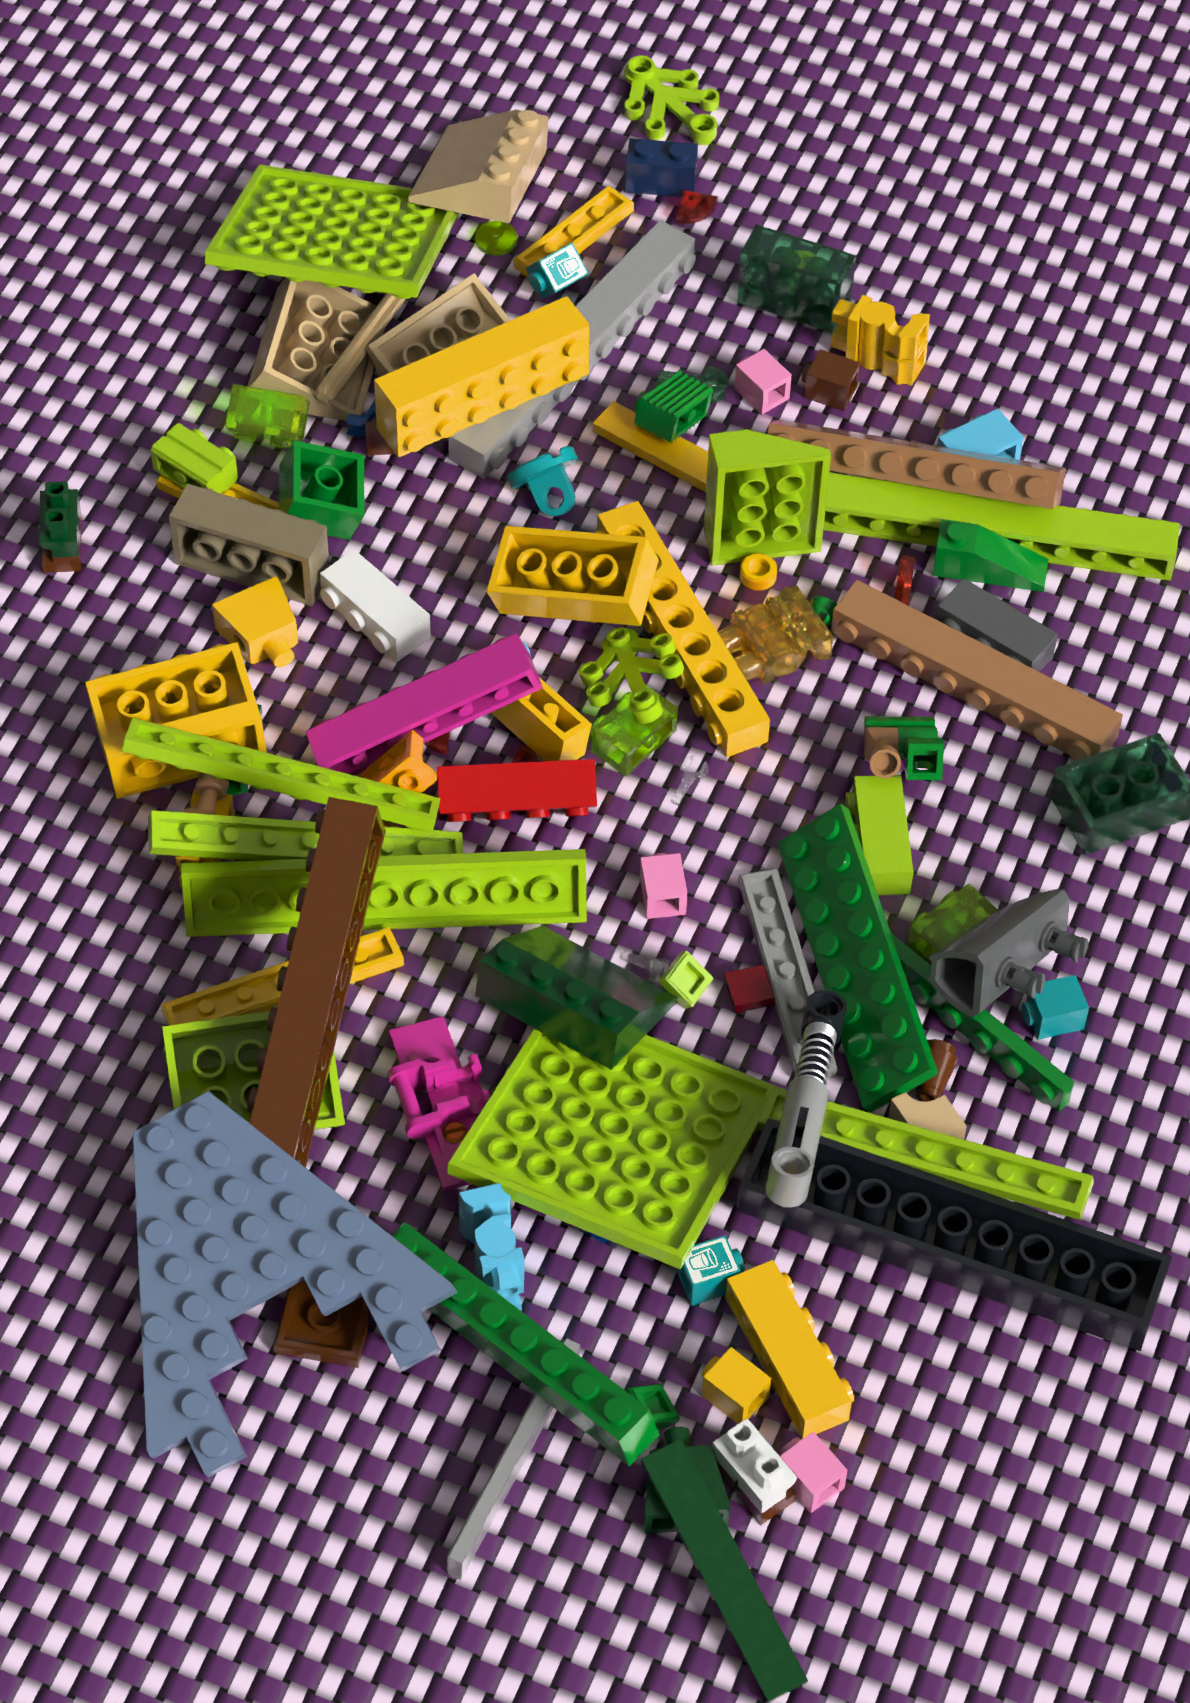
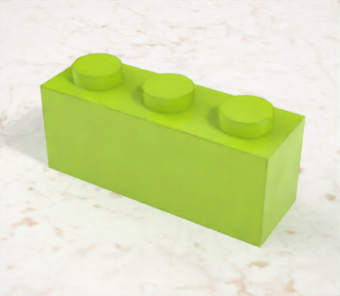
[846,775,913,895]

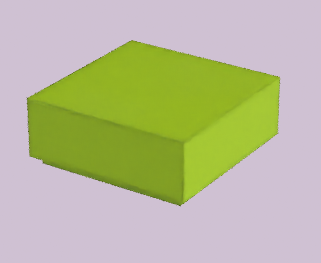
[658,950,714,1009]

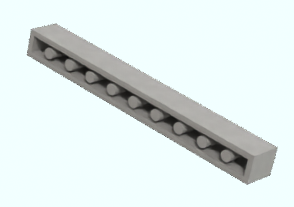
[449,220,696,479]

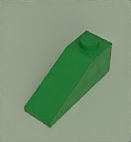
[933,519,1048,592]

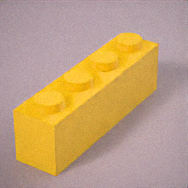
[725,1260,854,1439]

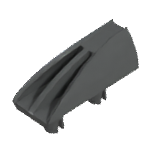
[927,889,1088,1017]

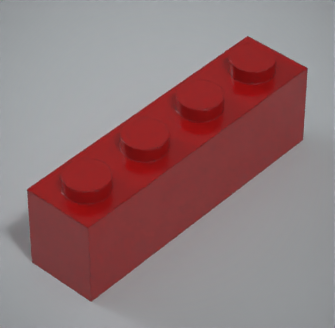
[437,759,597,822]

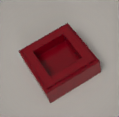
[724,965,774,1013]

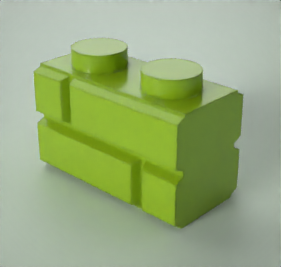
[150,423,238,494]

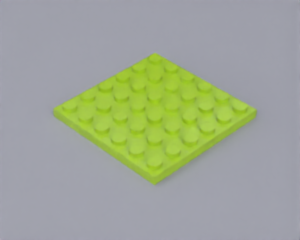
[205,164,459,299]
[447,1028,778,1269]

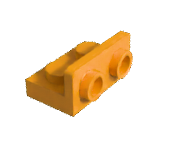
[358,730,437,793]

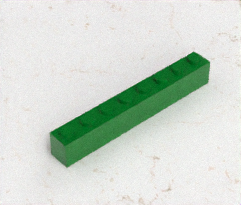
[392,1222,659,1467]

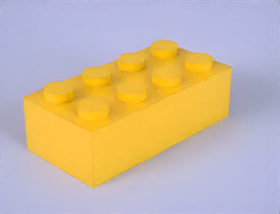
[486,526,659,626]

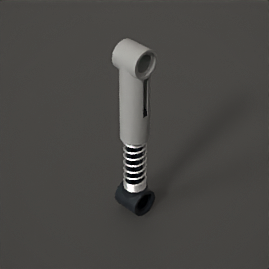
[766,990,847,1207]

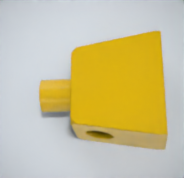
[212,576,298,667]

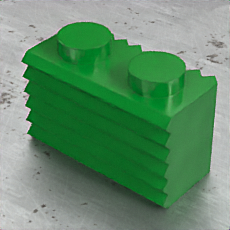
[634,370,713,444]

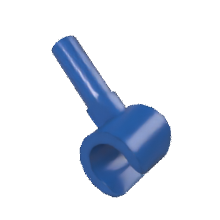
[346,403,376,438]

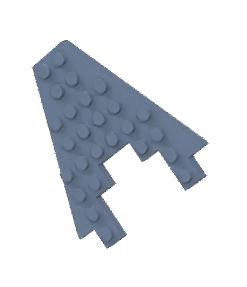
[133,1091,457,1478]

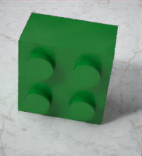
[279,440,365,540]

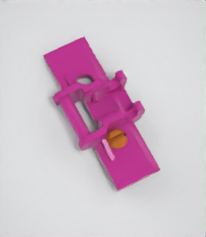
[387,1017,492,1192]

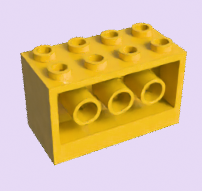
[85,642,267,799]

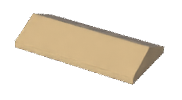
[366,273,510,377]

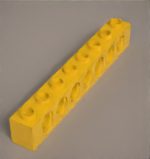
[594,501,770,758]

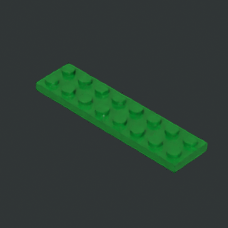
[777,803,938,1113]

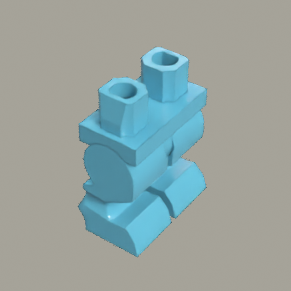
[459,1183,525,1311]

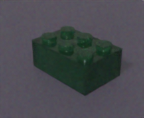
[737,224,856,332]
[1049,733,1190,855]

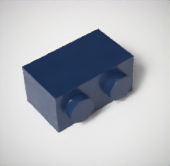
[625,138,698,198]

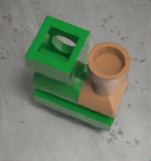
[863,716,944,780]

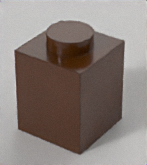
[801,349,860,411]

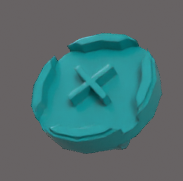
[506,446,579,516]

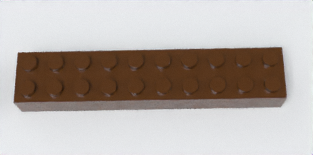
[247,797,386,1168]

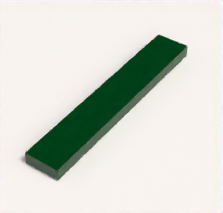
[641,1439,808,1703]

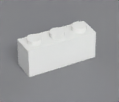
[320,549,431,662]

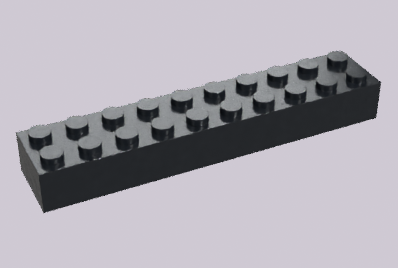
[737,1118,1172,1352]

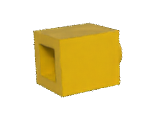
[701,1347,771,1424]

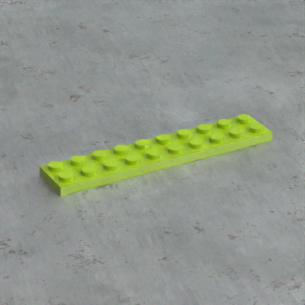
[181,849,587,937]

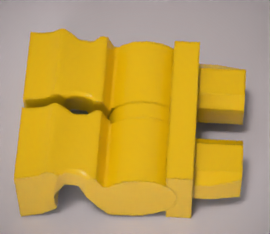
[831,295,930,386]

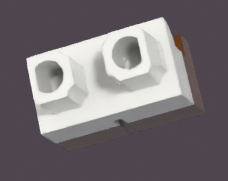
[712,1418,797,1525]

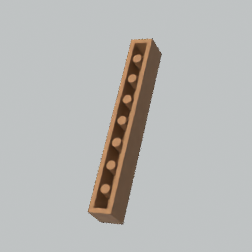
[768,419,1066,509]
[831,580,1123,768]

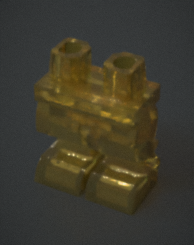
[718,585,833,685]

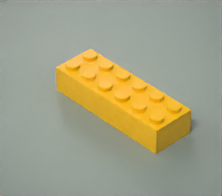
[374,296,590,458]

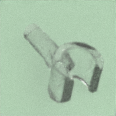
[670,755,709,806]
[619,950,671,982]

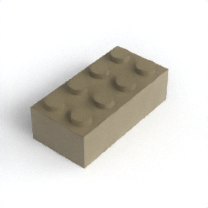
[169,484,329,606]

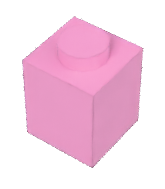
[734,349,792,415]
[640,853,687,919]
[779,1432,847,1513]

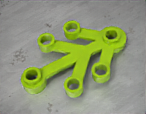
[624,55,719,145]
[578,627,684,724]

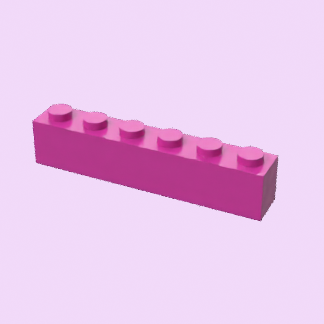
[306,633,543,776]

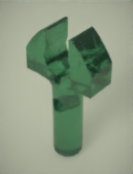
[659,366,728,404]

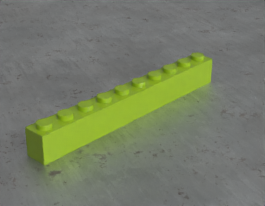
[823,472,1180,581]

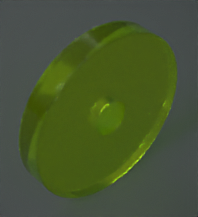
[475,221,517,256]

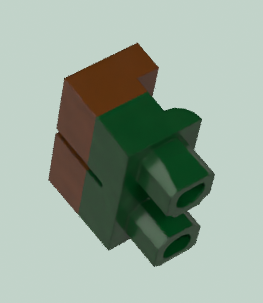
[39,481,82,573]

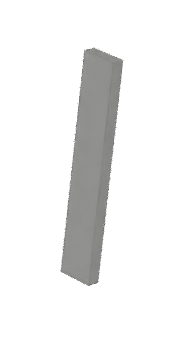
[738,868,837,1076]
[446,1338,580,1580]

